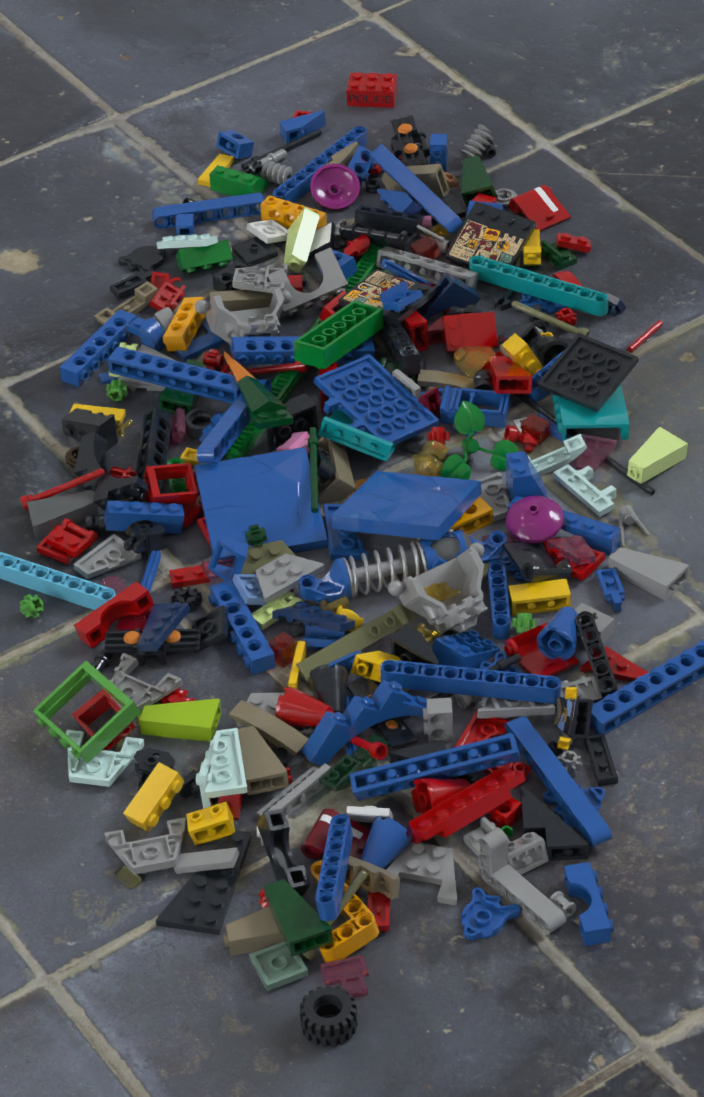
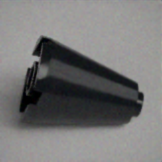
[308,664,348,714]

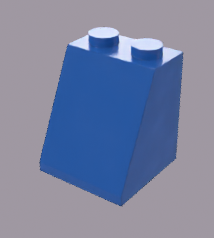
[506,451,548,503]

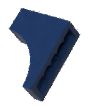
[416,273,481,321]

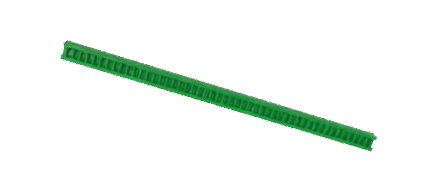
[225,244,385,459]

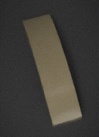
[94,281,158,325]

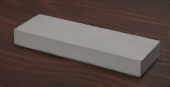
[174,848,240,874]

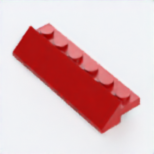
[406,763,526,844]

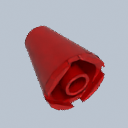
[275,686,335,727]
[411,778,471,814]

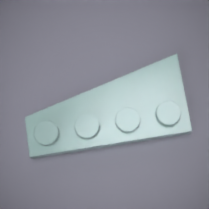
[205,728,247,799]

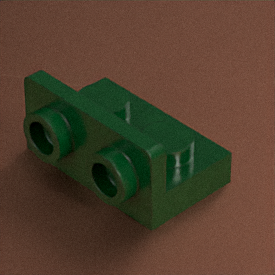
[541,239,577,270]

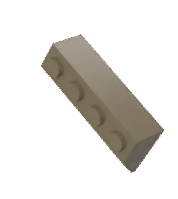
[307,437,356,503]

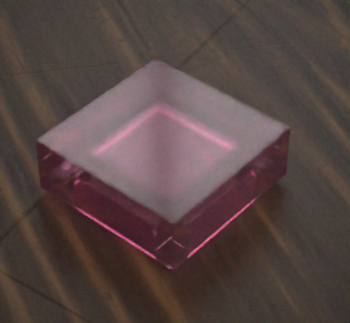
[340,973,368,998]

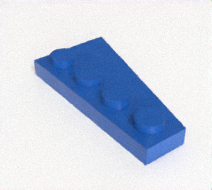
[323,504,369,561]

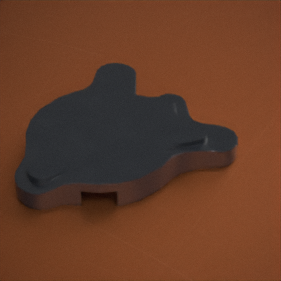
[118,246,166,274]

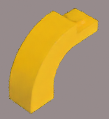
[523,229,541,266]

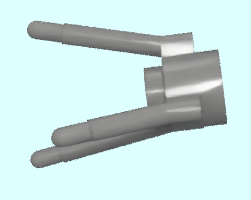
[415,225,450,256]
[617,505,649,547]

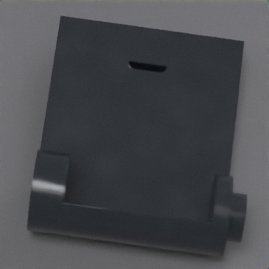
[502,542,572,582]

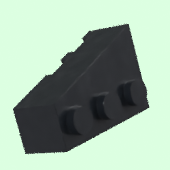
[61,408,118,451]

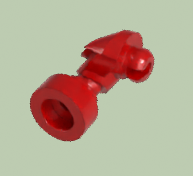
[504,425,538,453]

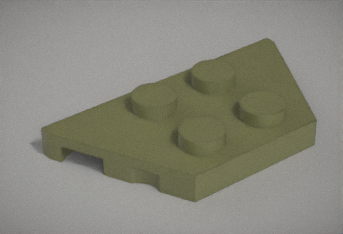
[240,540,296,575]

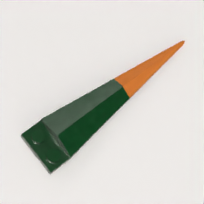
[224,351,293,430]

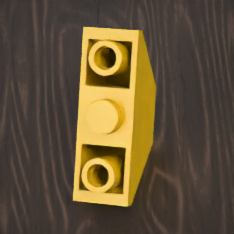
[350,651,409,691]

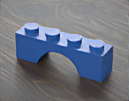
[104,500,184,534]
[564,862,614,946]

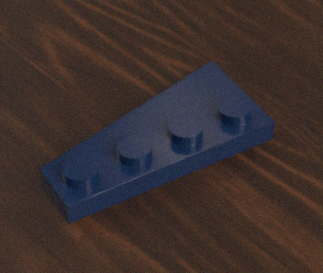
[137,602,190,651]
[272,602,355,632]

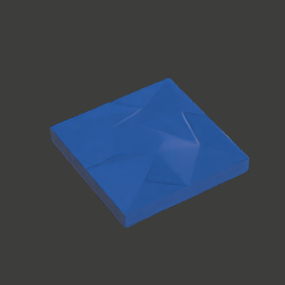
[194,447,328,565]
[331,471,482,541]

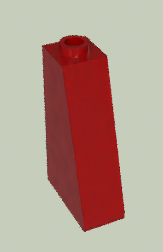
[401,311,428,352]
[487,356,532,394]

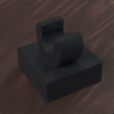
[180,770,201,799]

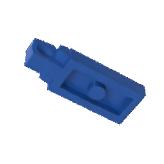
[596,568,625,612]

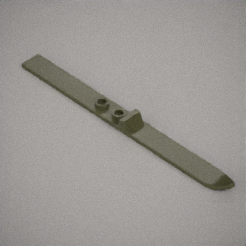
[296,563,490,682]

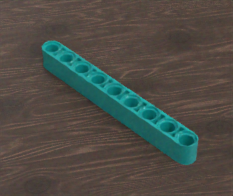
[469,256,608,316]

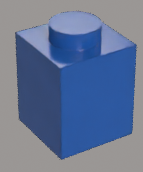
[176,214,195,235]

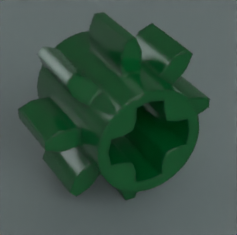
[245,524,267,548]

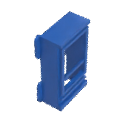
[440,386,510,428]

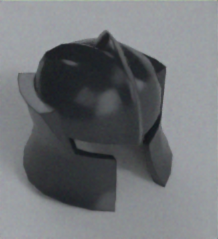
[534,335,568,367]

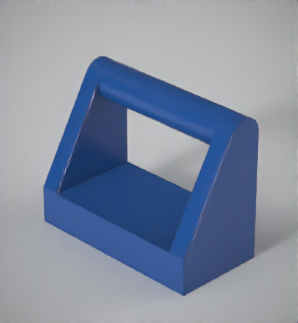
[208,537,248,585]

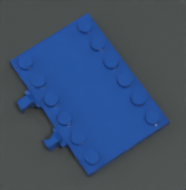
[314,354,439,445]

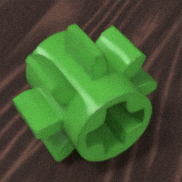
[106,380,128,401]
[19,594,44,618]
[512,613,536,634]

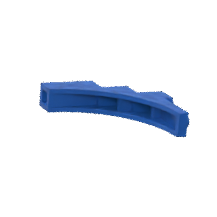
[301,680,427,765]

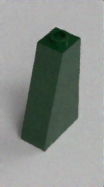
[461,155,498,207]
[159,359,204,417]
[263,879,333,957]

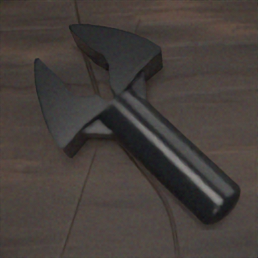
[494,289,516,311]

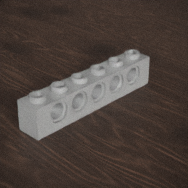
[376,246,478,289]

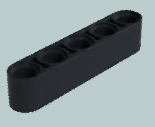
[576,611,619,699]

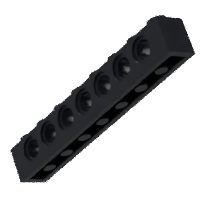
[131,406,172,521]

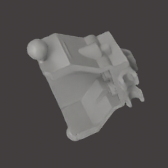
[195,288,292,347]
[388,543,488,635]

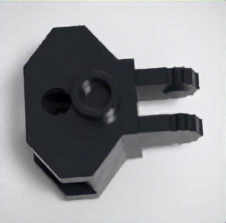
[124,521,167,554]
[134,748,175,790]

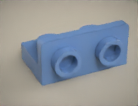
[232,574,269,610]

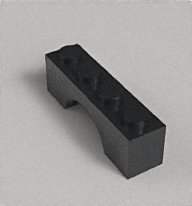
[257,809,311,896]

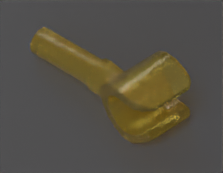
[116,419,133,436]

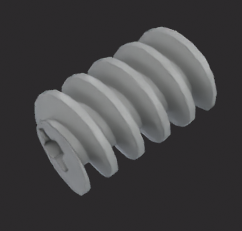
[460,124,493,158]
[256,160,292,185]

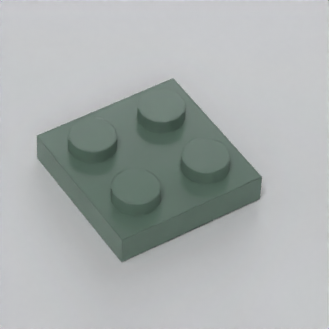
[249,941,308,991]

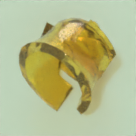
[412,441,449,477]

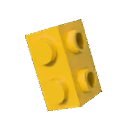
[186,802,235,846]

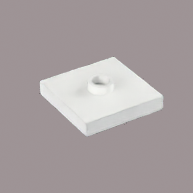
[246,220,288,244]
[347,806,393,823]

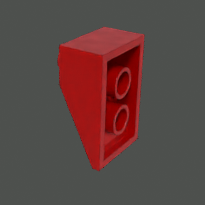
[442,312,498,353]

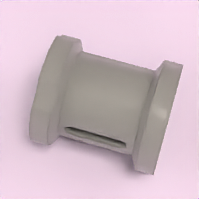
[549,891,577,919]

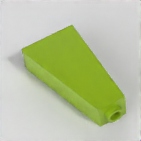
[137,699,222,742]

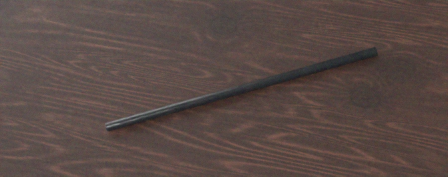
[513,394,655,496]

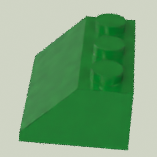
[209,165,269,196]
[175,239,233,274]

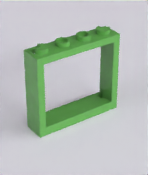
[33,661,141,763]

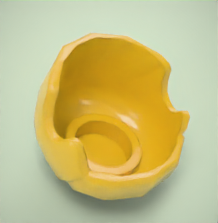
[335,606,364,632]

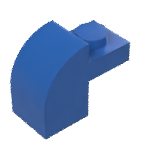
[127,317,166,352]

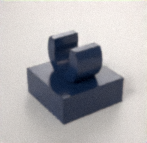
[607,293,626,316]

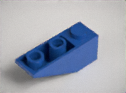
[279,110,326,144]
[377,189,422,214]

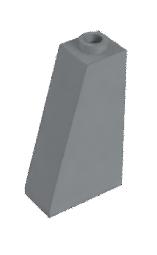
[608,547,689,601]

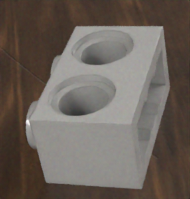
[423,698,453,743]

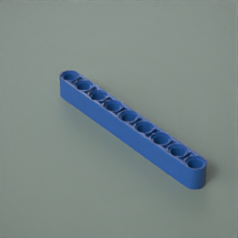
[273,126,367,203]
[369,144,464,235]
[197,379,272,464]
[380,660,561,704]
[505,716,612,848]

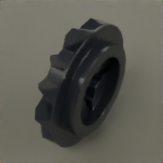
[171,587,203,611]

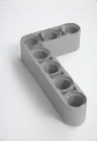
[478,827,566,935]

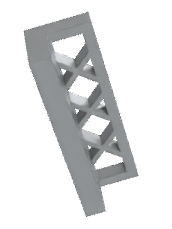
[256,763,332,819]

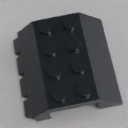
[339,205,424,251]

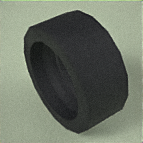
[184,407,217,439]

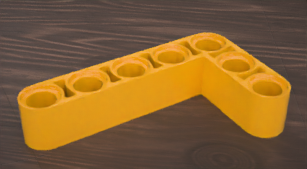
[310,860,379,964]

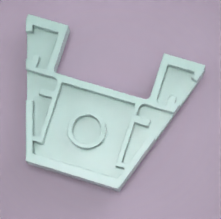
[66,730,145,787]

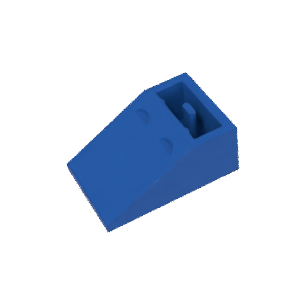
[432,630,501,669]

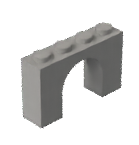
[267,247,348,316]

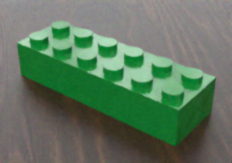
[294,301,384,369]

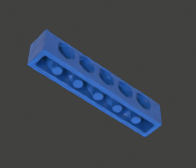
[59,309,137,387]
[208,580,275,675]

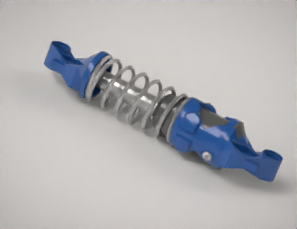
[299,529,507,605]

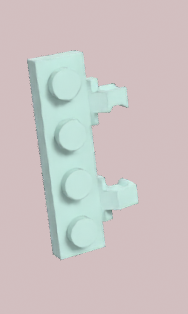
[553,464,617,517]

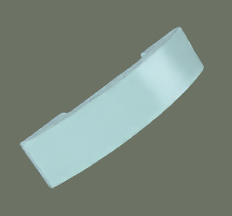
[528,434,587,475]

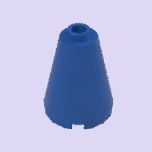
[536,607,578,660]
[360,816,412,869]

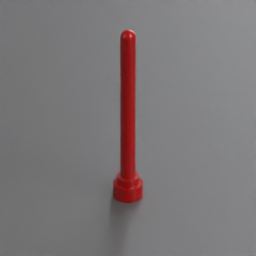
[226,361,309,375]
[20,469,105,511]
[348,736,388,760]

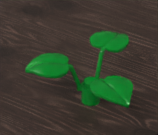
[440,401,519,480]

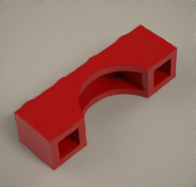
[74,582,155,648]

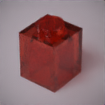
[410,235,439,259]
[520,413,550,445]
[269,631,297,668]

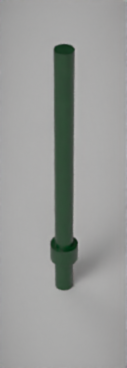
[308,427,319,513]

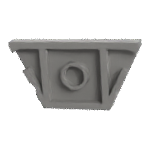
[256,553,324,604]
[477,697,556,719]

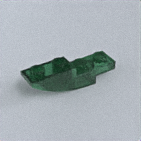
[319,733,390,791]

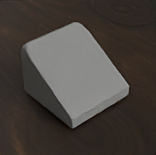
[155,307,174,332]

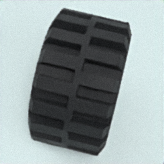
[300,985,358,1047]

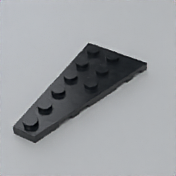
[156,830,252,935]

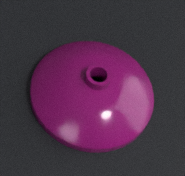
[310,164,360,210]
[506,496,564,543]

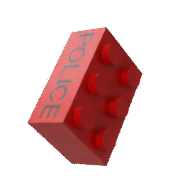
[346,72,398,108]

